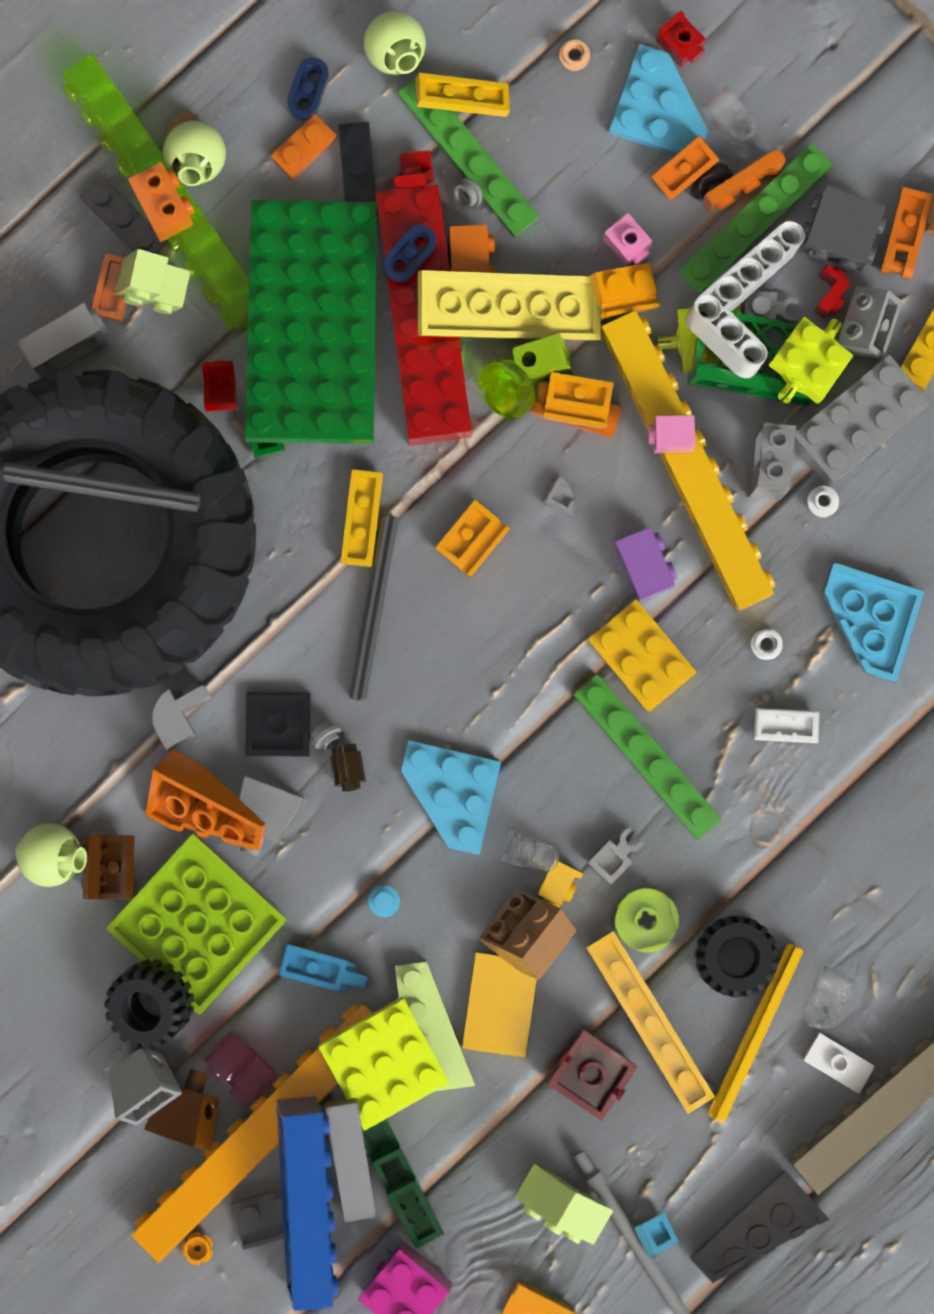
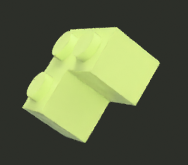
[115,249,191,314]
[515,1164,613,1245]

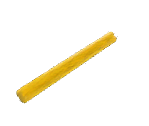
[708,943,803,1122]

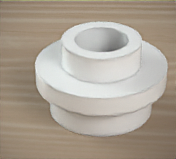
[807,486,839,518]
[751,628,783,660]

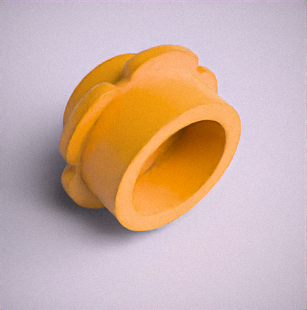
[182,1232,213,1265]

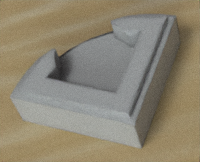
[543,474,575,518]

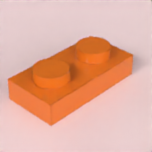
[270,114,337,181]
[651,135,720,200]
[91,253,127,323]

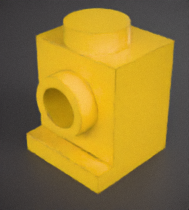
[537,860,583,908]

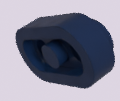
[287,57,329,120]
[384,224,436,283]

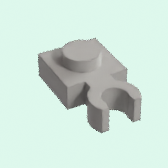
[743,291,799,324]
[587,828,644,885]

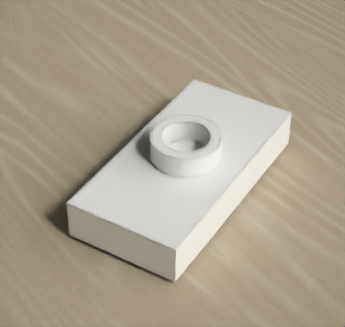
[753,708,819,743]
[802,1032,875,1094]

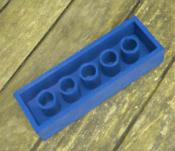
[276,1096,338,1311]

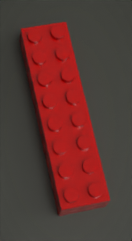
[376,184,472,446]

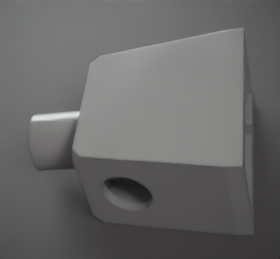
[239,776,303,856]
[109,1041,182,1125]

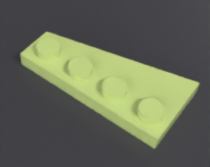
[395,961,475,1091]

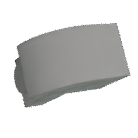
[152,683,212,751]

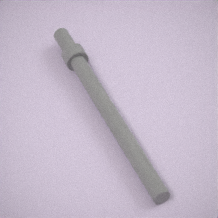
[573,1150,690,1314]

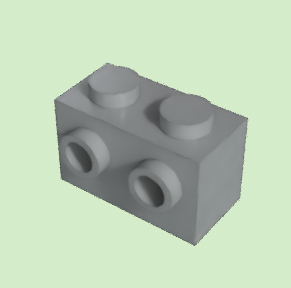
[838,286,903,360]

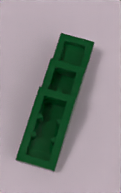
[362,1118,444,1249]

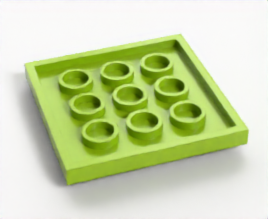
[106,834,288,1015]

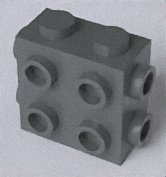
[802,185,888,272]

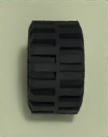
[694,916,779,998]
[104,959,194,1049]

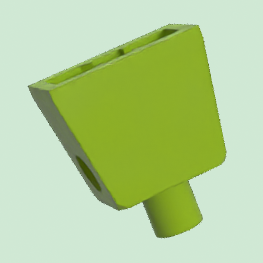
[498,333,574,385]

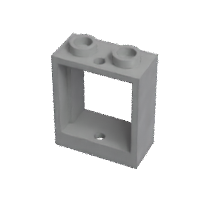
[17,303,108,378]
[749,422,796,501]

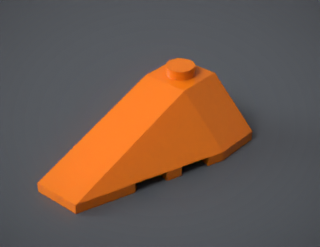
[145,749,266,850]

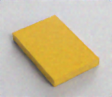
[462,952,537,1058]

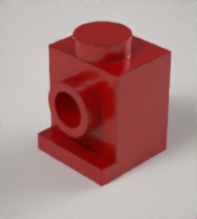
[656,10,706,67]

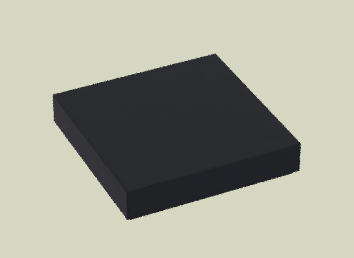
[246,692,311,757]

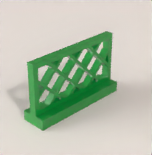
[688,311,823,406]

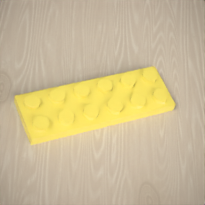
[418,270,601,341]

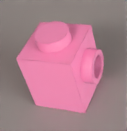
[603,213,652,267]
[648,415,695,453]

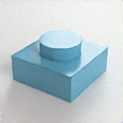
[634,1212,679,1257]

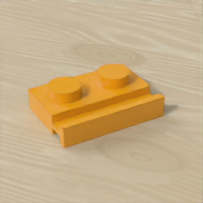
[590,263,661,320]
[543,372,614,429]
[435,500,510,578]

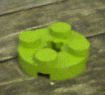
[614,888,679,953]

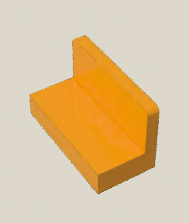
[502,1280,577,1314]

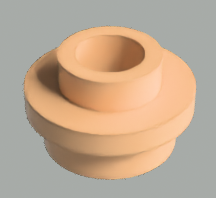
[559,39,590,71]

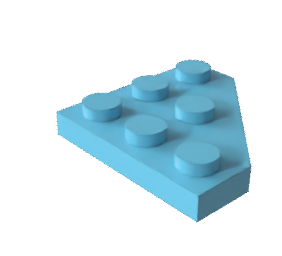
[609,44,708,155]
[823,563,924,683]
[401,740,501,855]

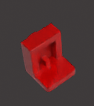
[814,264,851,319]
[202,360,237,412]

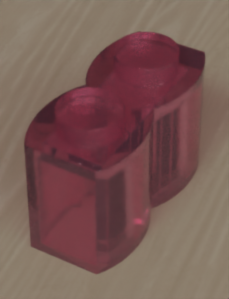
[204,1030,279,1104]

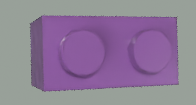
[613,527,677,603]

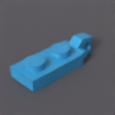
[278,944,370,992]

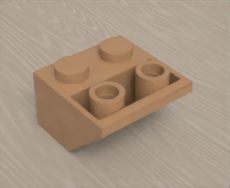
[479,889,577,980]

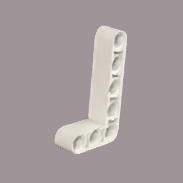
[686,221,805,378]

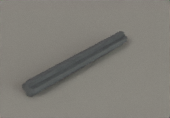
[3,463,201,512]
[349,515,398,701]

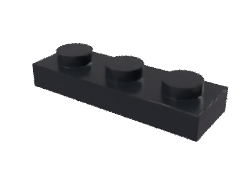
[338,122,378,216]
[79,175,168,254]

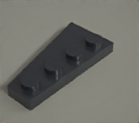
[690,1170,830,1283]

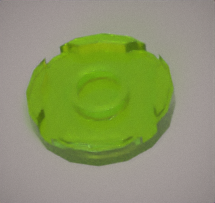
[478,359,535,419]

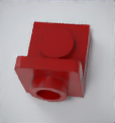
[393,150,434,189]

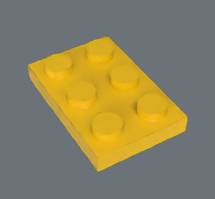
[587,599,697,713]

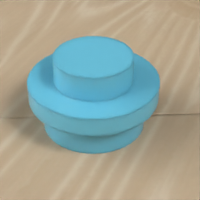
[368,885,400,917]

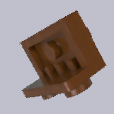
[81,835,135,900]

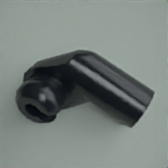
[689,163,734,201]

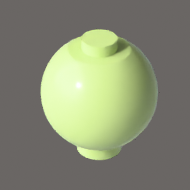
[363,11,426,75]
[163,121,226,186]
[15,823,87,887]

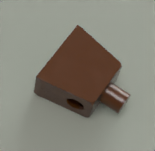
[144,1069,219,1151]

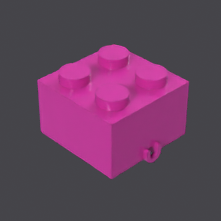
[358,1241,452,1314]

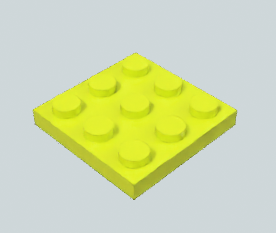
[317,997,449,1131]

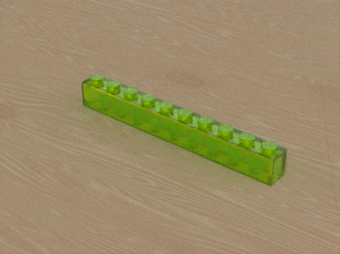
[61,53,249,335]

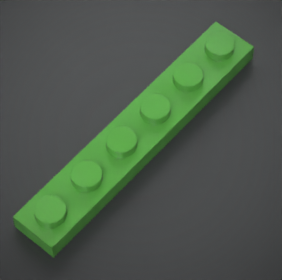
[398,78,539,238]
[677,143,833,295]
[573,674,722,840]

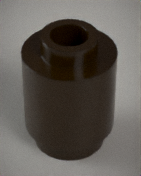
[330,744,366,792]

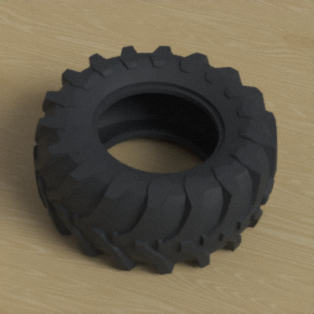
[0,370,256,697]

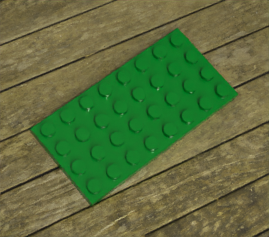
[245,200,377,444]

